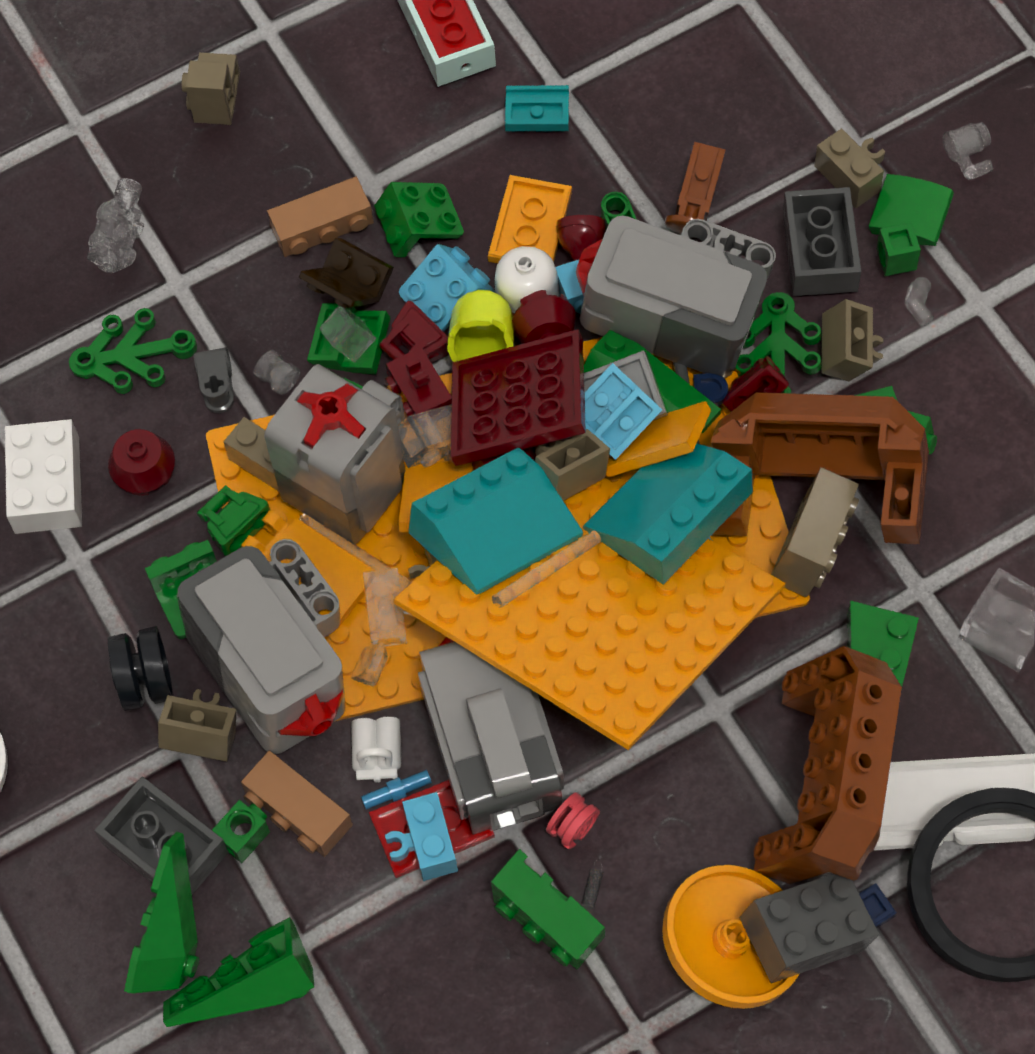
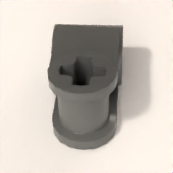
[194,347,234,413]

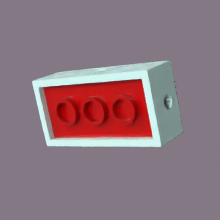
[397,0,496,87]

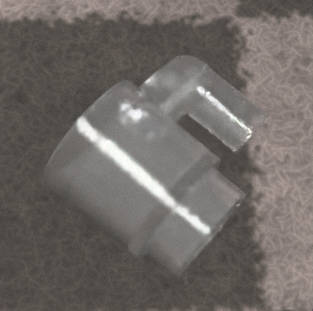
[943,122,993,180]

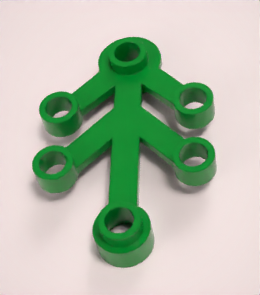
[735,292,822,394]
[69,308,197,394]

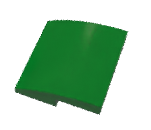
[869,174,954,246]
[307,303,391,374]

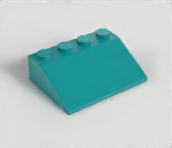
[583,443,753,585]
[408,448,583,595]

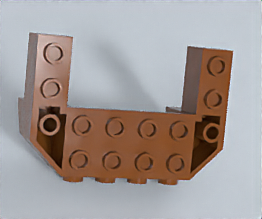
[711,392,929,544]
[754,646,902,884]

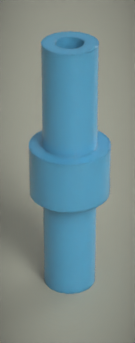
[361,770,432,810]

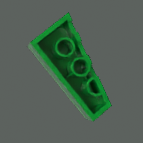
[847,601,919,690]

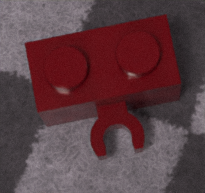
[384,347,452,431]

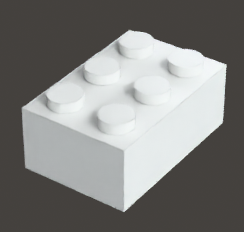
[5,419,82,534]

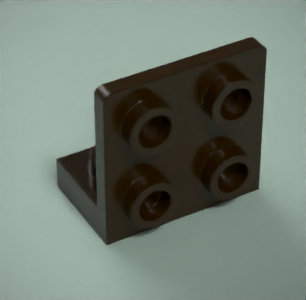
[299,238,394,309]

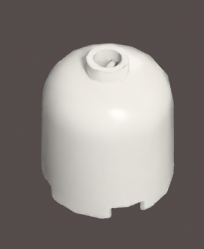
[495,246,560,313]

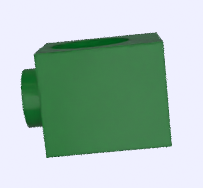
[876,222,921,276]
[212,800,270,864]

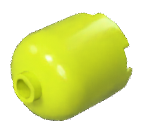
[447,290,514,362]

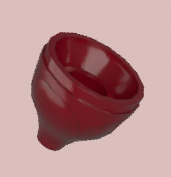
[556,215,606,261]

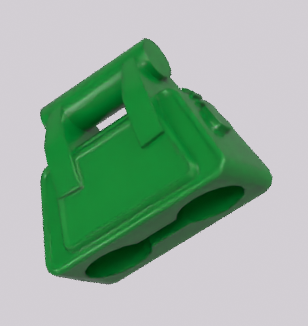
[197,485,270,556]

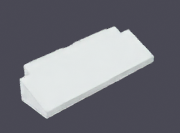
[874,753,1035,850]

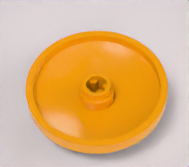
[662,865,799,1009]

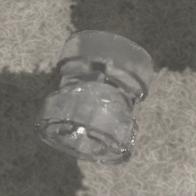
[254,349,301,395]

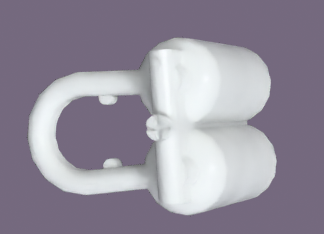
[351,717,401,783]

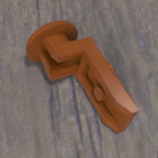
[665,142,725,238]

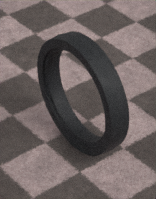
[907,788,1035,982]

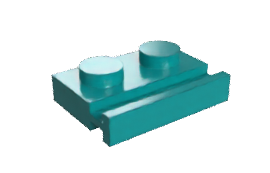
[505,85,569,131]

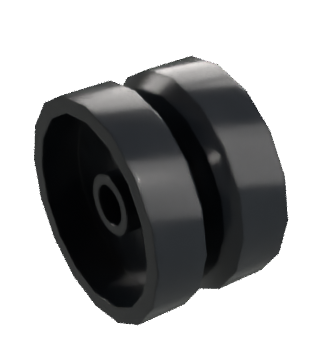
[108,626,174,711]

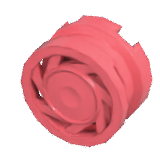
[546,792,600,849]

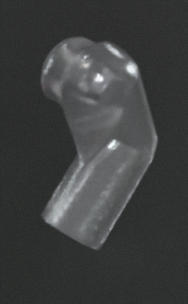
[904,277,934,327]

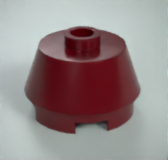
[512,290,576,344]
[108,429,175,496]

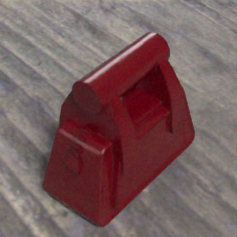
[379,301,449,363]
[722,356,789,412]

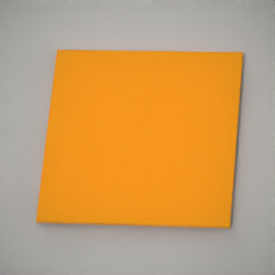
[393,478,786,750]

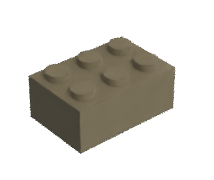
[771,467,859,597]

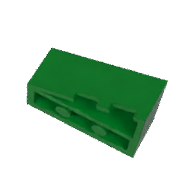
[491,849,605,970]

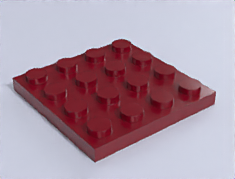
[451,329,586,466]

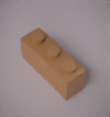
[267,176,374,257]
[241,750,353,857]

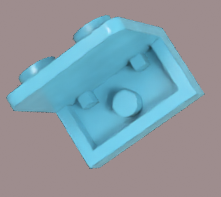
[399,244,495,332]

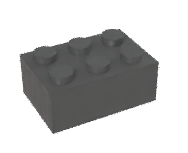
[782,187,861,296]
[94,776,229,895]
[739,874,879,983]

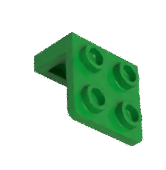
[374,182,464,257]
[145,540,217,639]

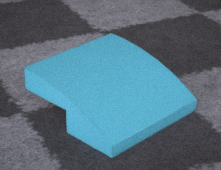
[585,363,662,460]

